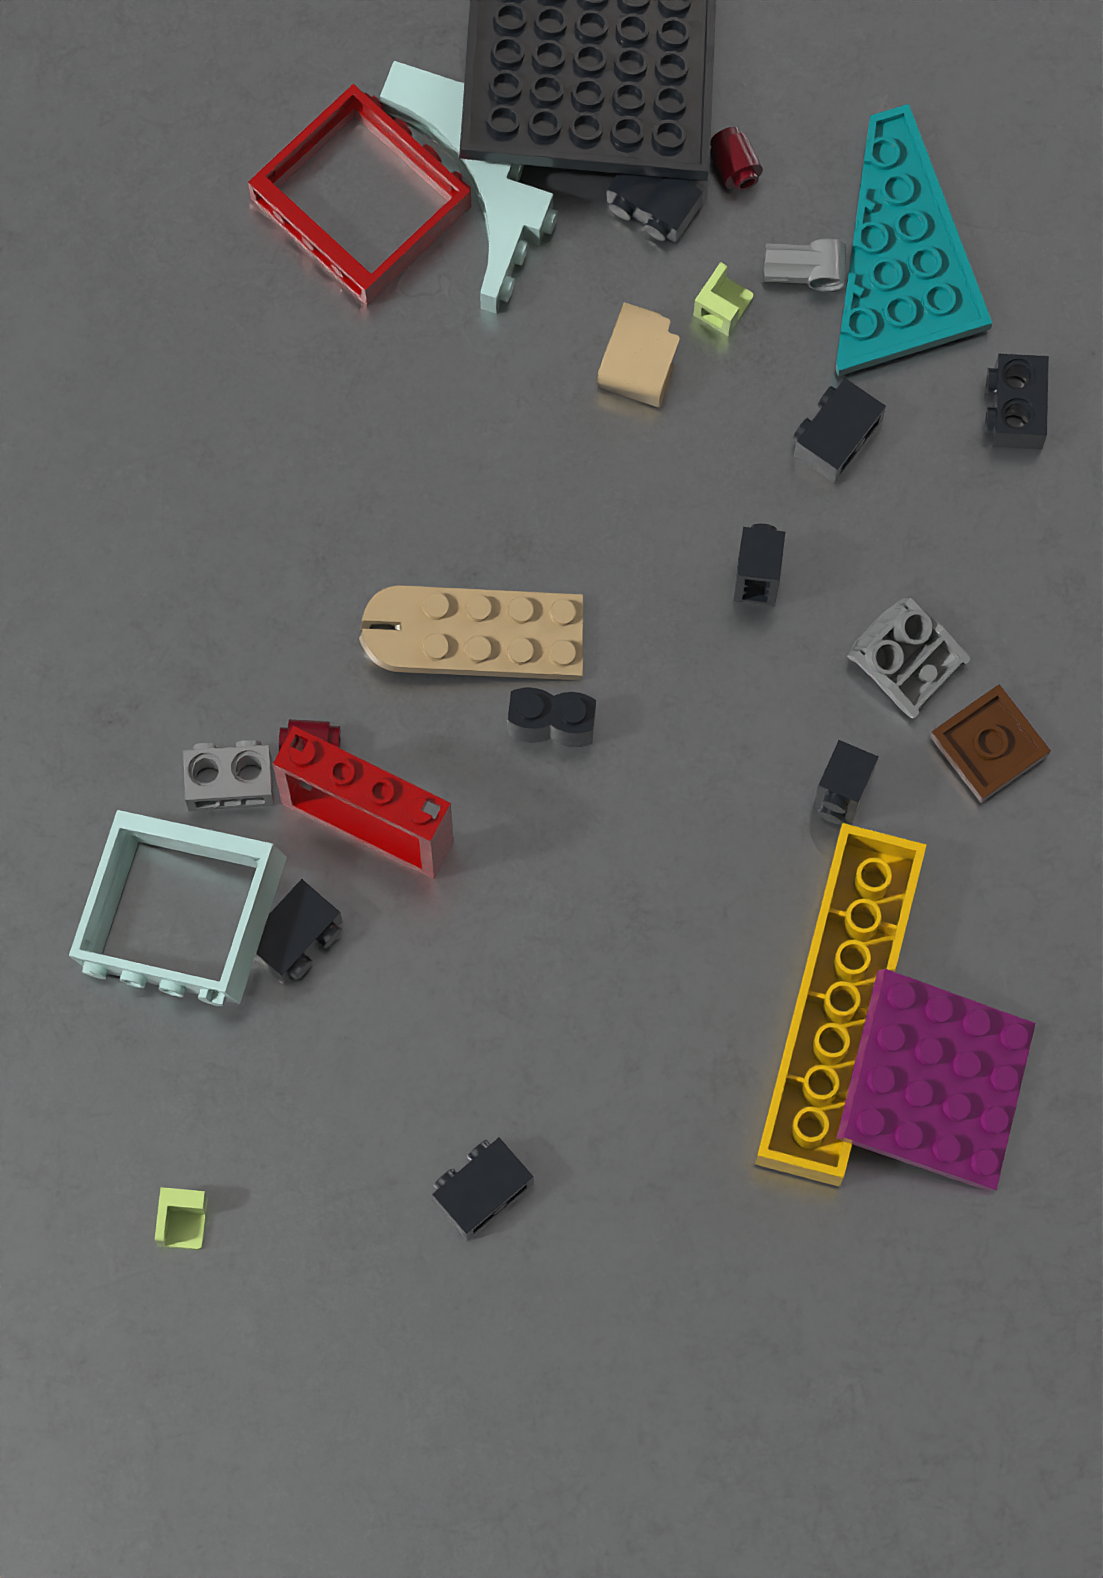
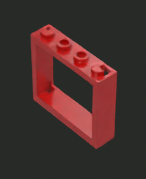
[248,84,472,305]
[273,726,454,879]

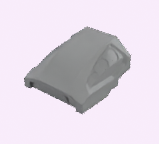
[847,597,972,718]

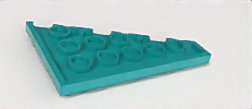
[835,104,992,376]

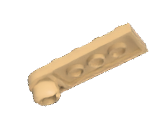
[359,585,583,680]

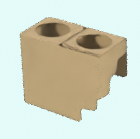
[597,302,680,408]

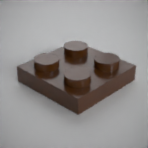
[930,684,1051,803]

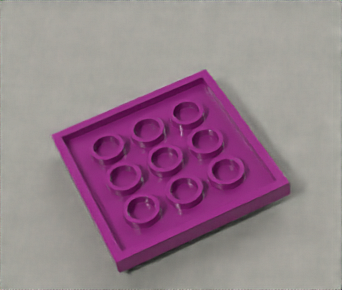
[836,969,1036,1191]

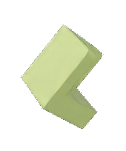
[693,262,754,336]
[155,1187,208,1250]

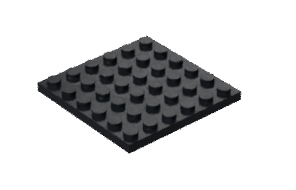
[459,0,716,181]

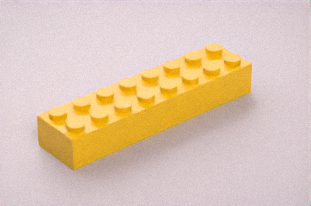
[755,823,927,1187]

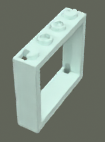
[69,810,287,1006]

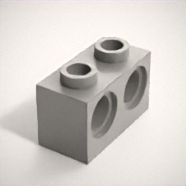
[183,740,274,811]

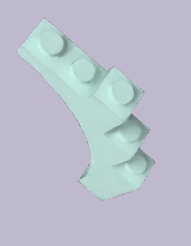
[380,61,558,314]

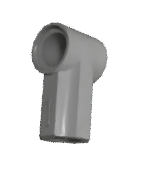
[764,239,846,292]

